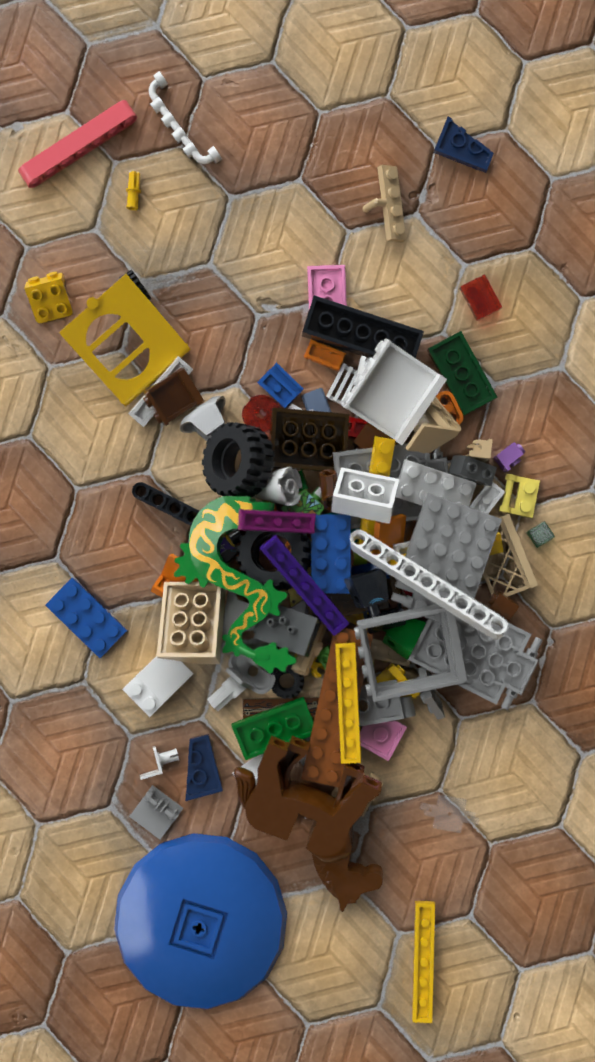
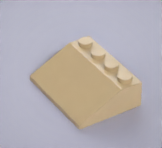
[156,582,226,664]

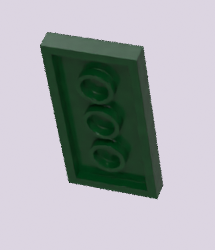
[427,331,497,416]

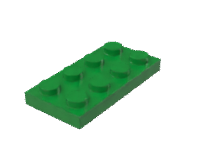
[231,697,314,760]

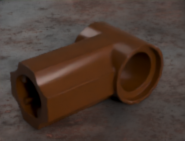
[319,469,337,511]

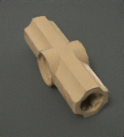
[291,621,327,676]

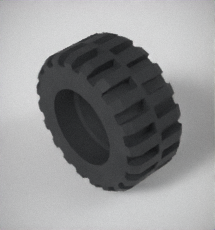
[202,422,275,498]
[236,530,311,591]

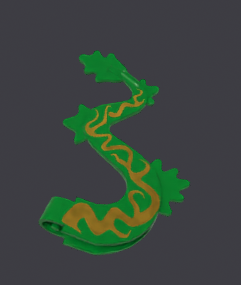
[174,496,297,673]

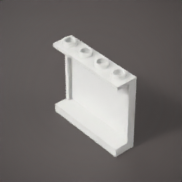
[342,339,447,445]

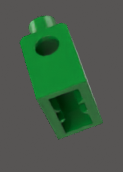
[382,618,426,660]

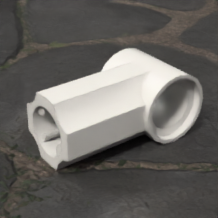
[207,676,246,711]

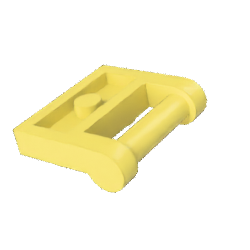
[499,474,540,518]

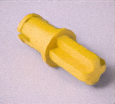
[126,171,141,211]

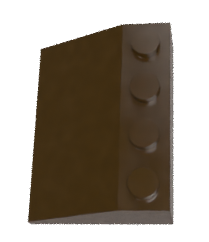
[268,407,350,472]

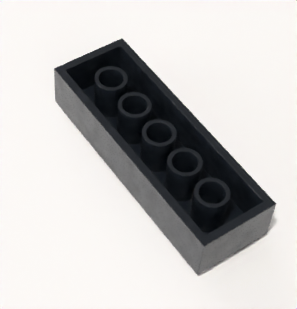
[302,295,424,358]

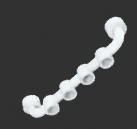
[149,71,222,164]

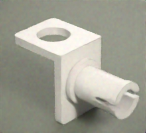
[140,746,179,780]

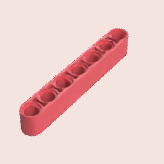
[18,100,137,188]

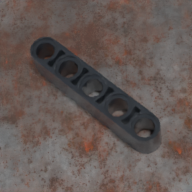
[132,482,199,526]

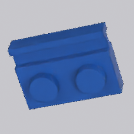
[257,363,304,408]

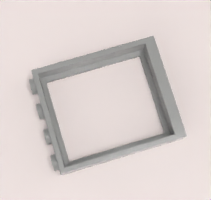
[354,604,467,702]

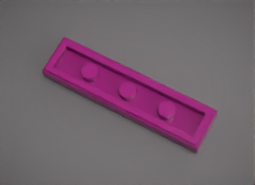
[238,509,316,534]

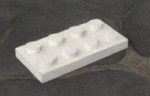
[396,459,477,507]

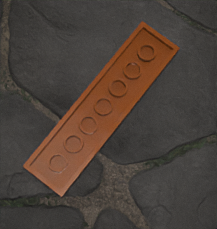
[301,628,373,788]

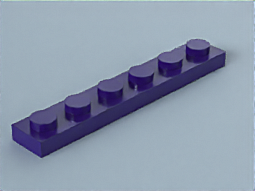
[260,535,350,636]

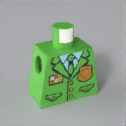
[281,486,324,534]

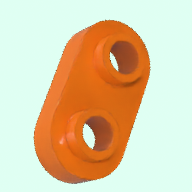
[436,391,463,425]

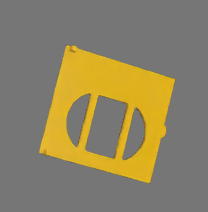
[59,274,191,407]

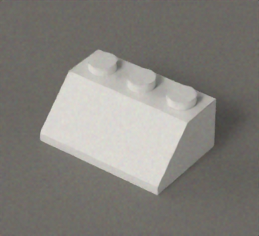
[331,467,399,524]

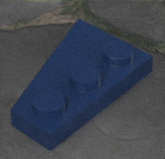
[433,116,494,173]
[185,734,223,801]

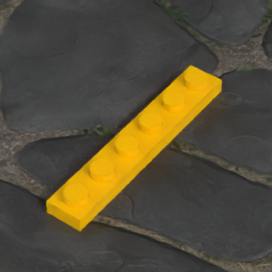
[357,436,395,553]
[335,643,361,764]
[412,901,435,1023]

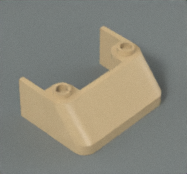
[406,397,461,453]

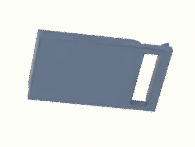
[301,388,331,412]

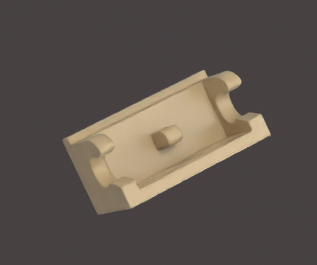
[466,439,493,463]

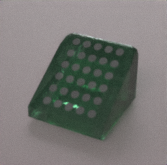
[526,521,555,548]

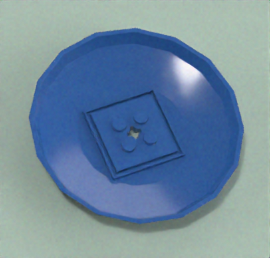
[114,833,287,1009]

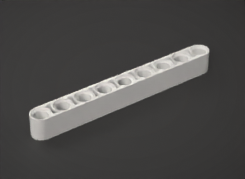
[350,530,507,639]

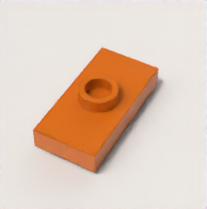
[304,339,346,372]

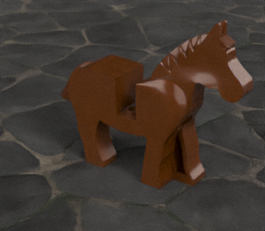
[234,736,383,912]

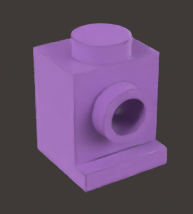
[493,442,525,473]

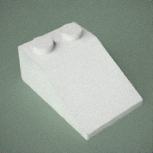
[122,657,194,717]

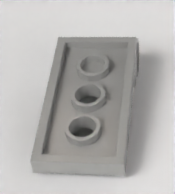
[358,679,416,727]

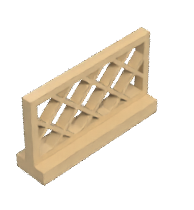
[483,514,538,597]

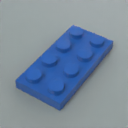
[311,515,351,593]
[45,577,128,658]

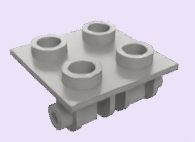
[129,785,183,839]

